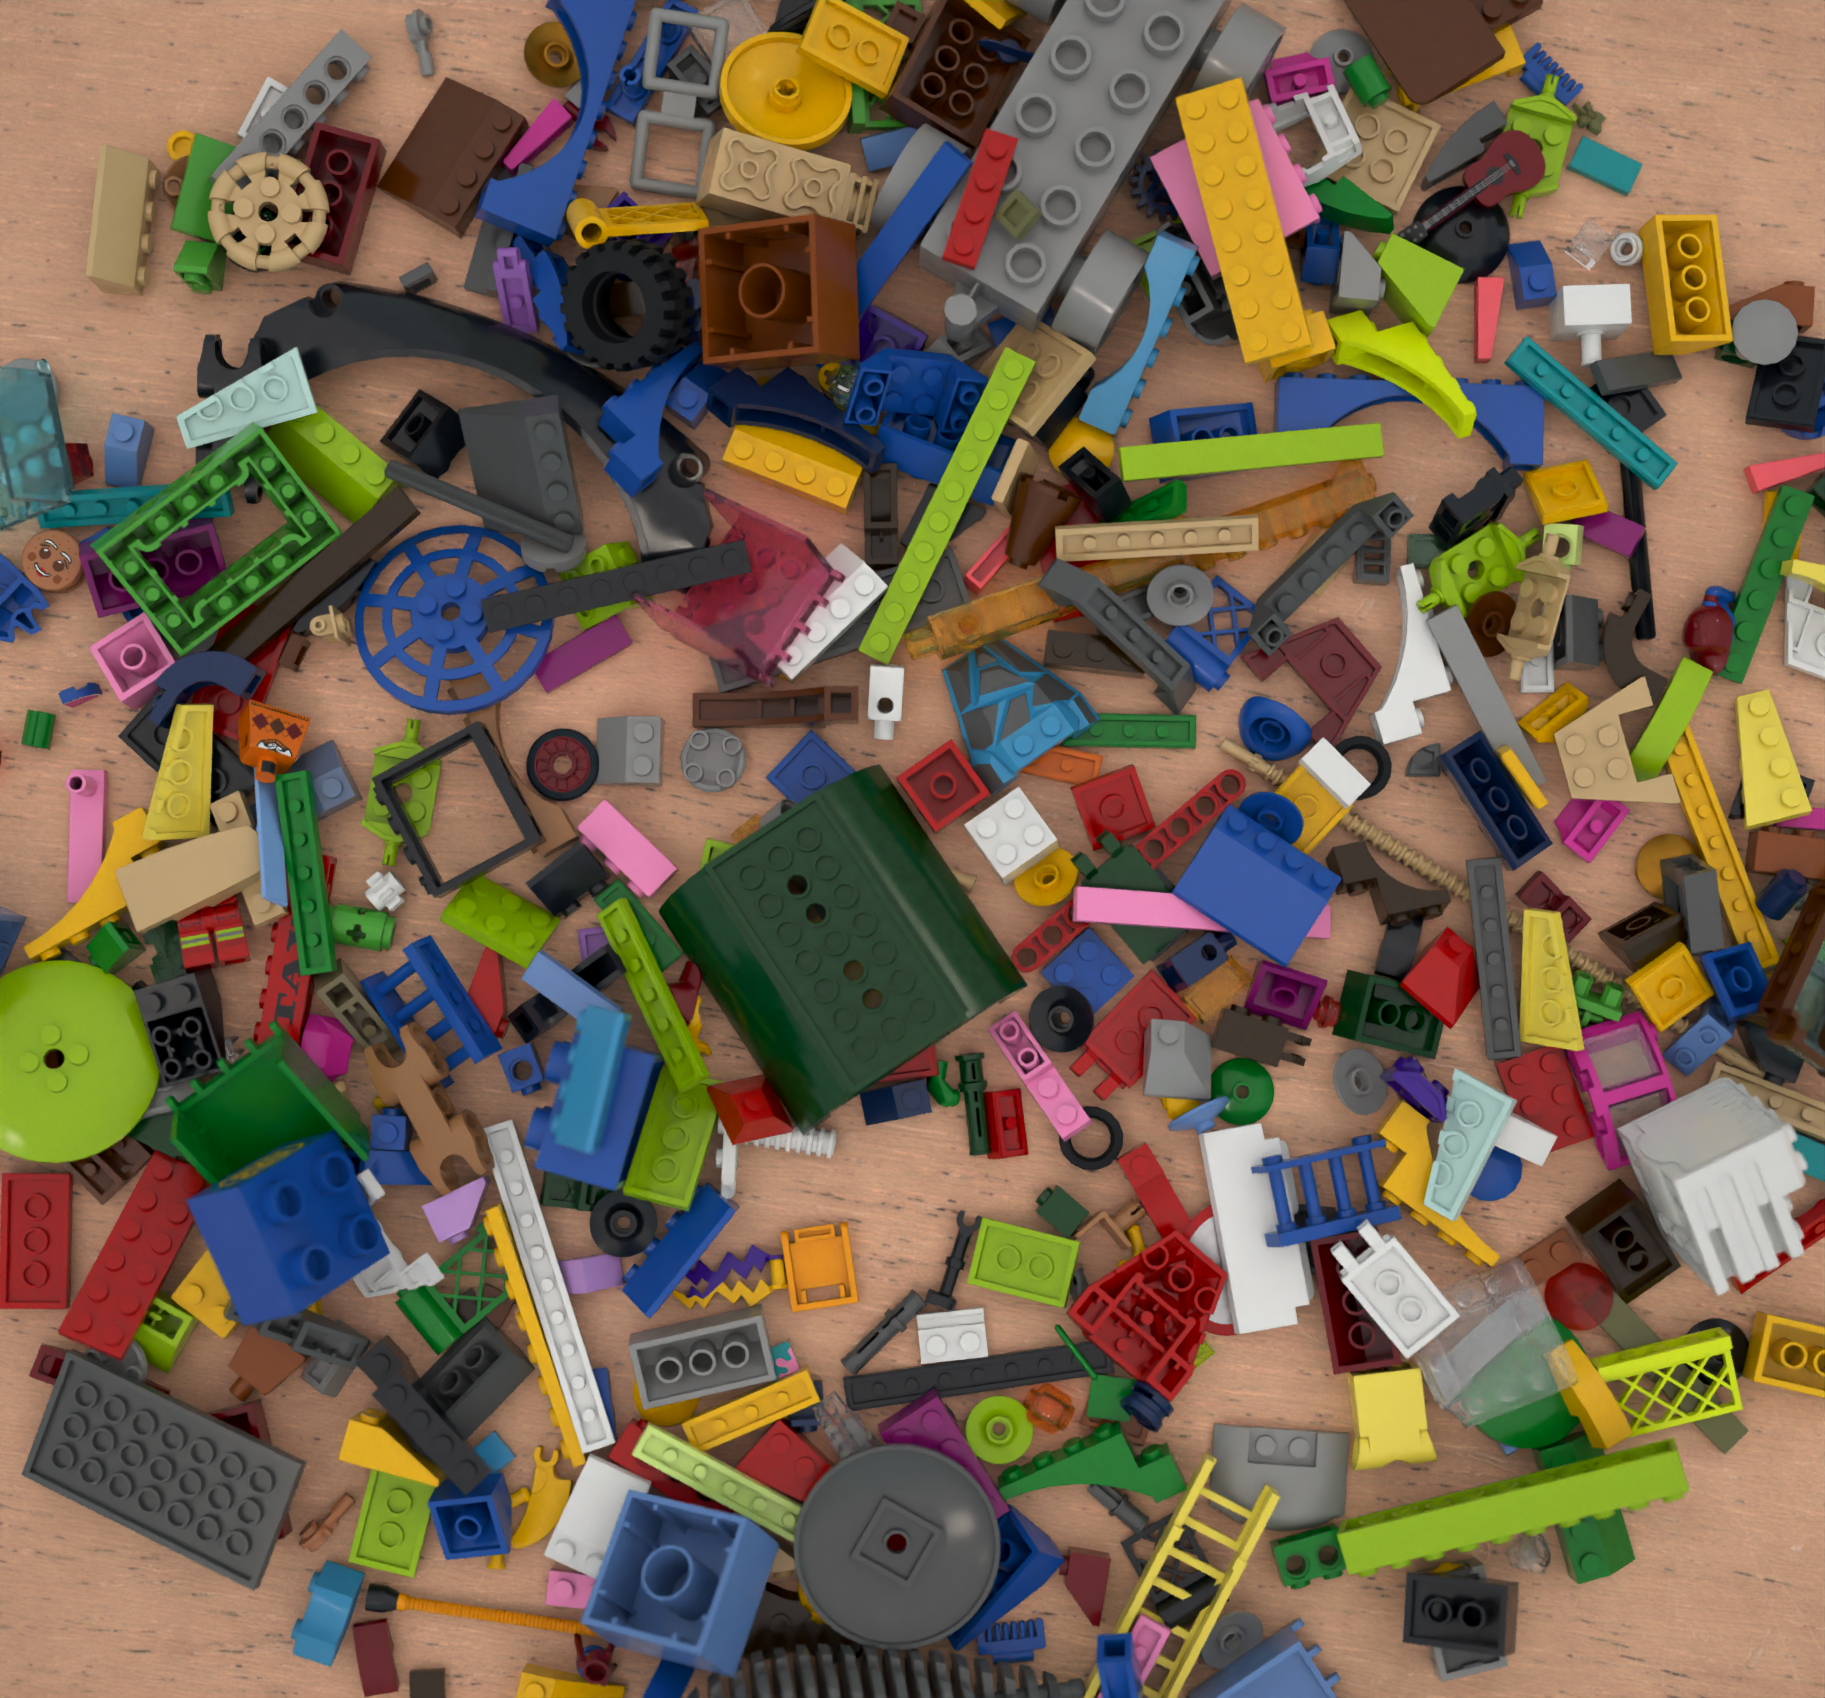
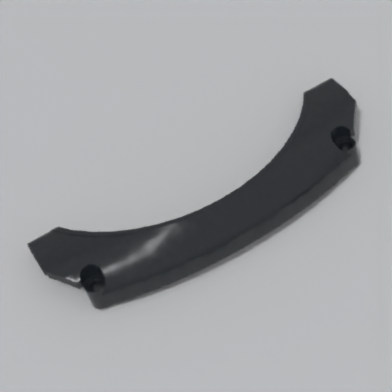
[243,281,714,595]

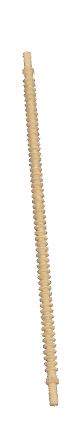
[1219,737,1765,1079]

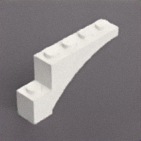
[1369,563,1453,746]

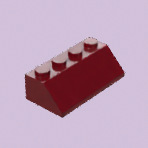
[1310,1225,1402,1374]

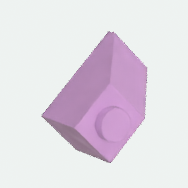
[422,1175,490,1245]

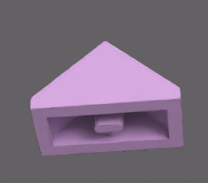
[558,1253,625,1294]

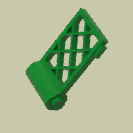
[395,1222,509,1356]

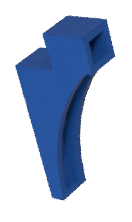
[598,341,703,498]

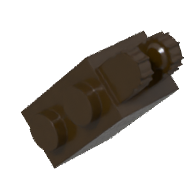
[1211,1004,1312,1067]

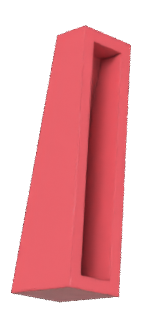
[1474,277,1505,363]
[1743,453,1825,495]
[963,525,1010,596]

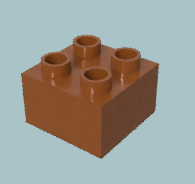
[698,214,860,371]

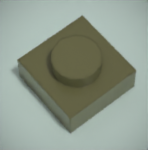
[994,189,1043,240]

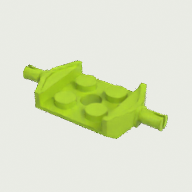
[1503,74,1577,219]
[1416,522,1542,619]
[361,718,442,867]

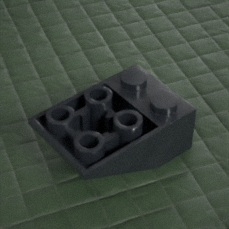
[134,967,226,1087]

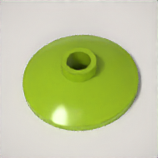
[966,1395,1033,1464]

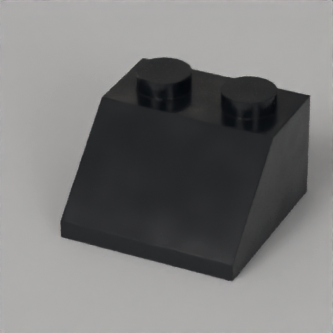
[380,389,466,479]
[526,841,611,918]

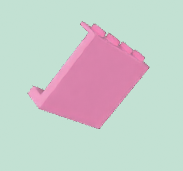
[1150,98,1323,280]

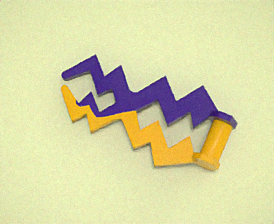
[672,1245,788,1310]

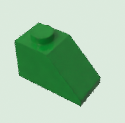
[86,921,147,974]

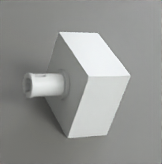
[1549,284,1632,368]

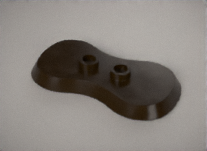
[742,1582,863,1664]

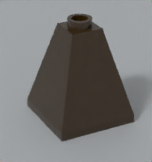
[1598,901,1685,973]

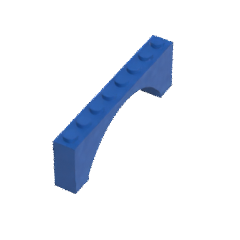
[474,0,637,248]
[1274,372,1544,471]

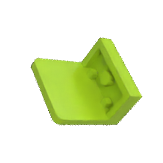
[559,541,654,629]

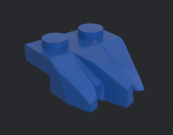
[0,552,50,643]

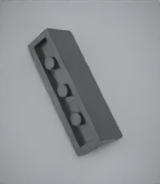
[464,163,534,299]

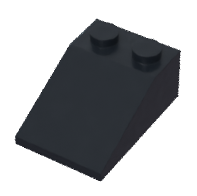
[1403,1572,1519,1657]

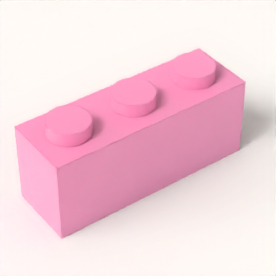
[577,799,679,899]

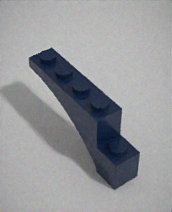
[706,366,886,474]

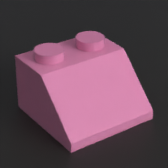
[89,612,181,710]

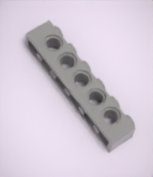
[208,29,372,190]

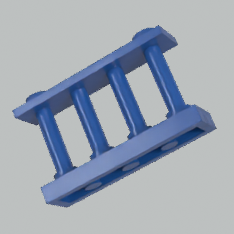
[359,935,502,1089]
[1251,1134,1401,1247]

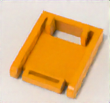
[780,1221,859,1312]

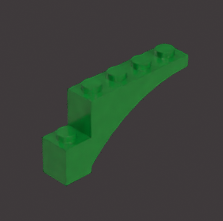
[997,1421,1187,1503]

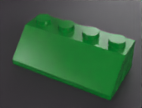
[1532,1430,1635,1584]

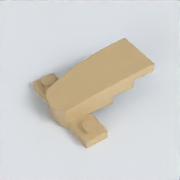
[115,791,290,934]

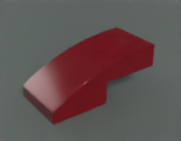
[1515,871,1592,943]
[353,1618,400,1697]

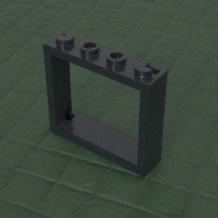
[372,721,547,898]

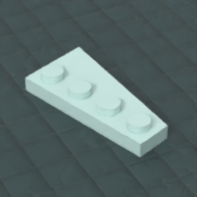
[176,346,318,449]
[1424,1068,1518,1221]

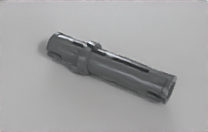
[840,1289,927,1376]

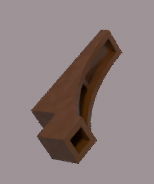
[693,686,859,728]

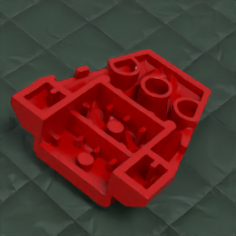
[1066,1230,1228,1402]

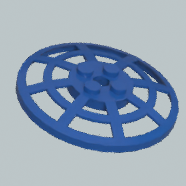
[355,525,555,715]

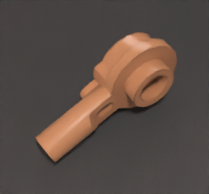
[299,1493,355,1552]

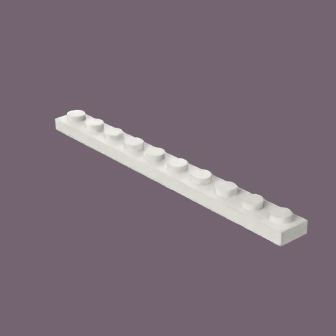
[484,1119,616,1454]

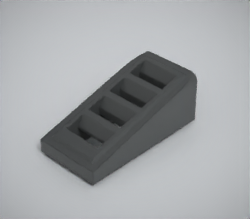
[1353,534,1391,586]

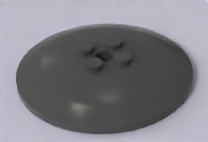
[793,1443,1000,1650]

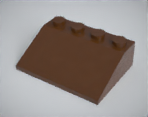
[879,0,1031,149]
[377,77,530,238]

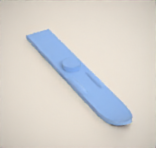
[254,767,288,907]

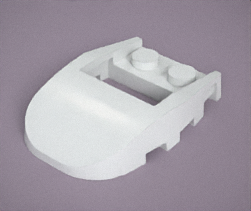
[1268,84,1362,187]

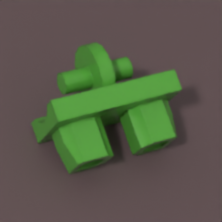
[1572,970,1624,1029]

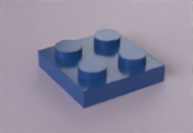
[1040,928,1134,1014]

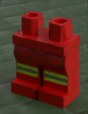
[177,894,251,974]

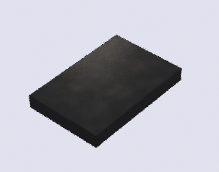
[1745,336,1825,433]

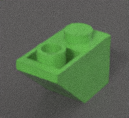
[173,241,226,294]

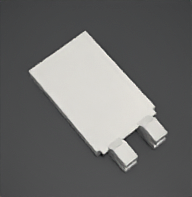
[1330,1219,1460,1359]

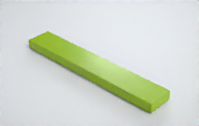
[597,898,710,1093]

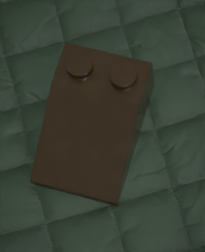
[1565,1178,1681,1304]

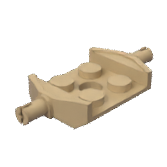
[1496,533,1571,681]

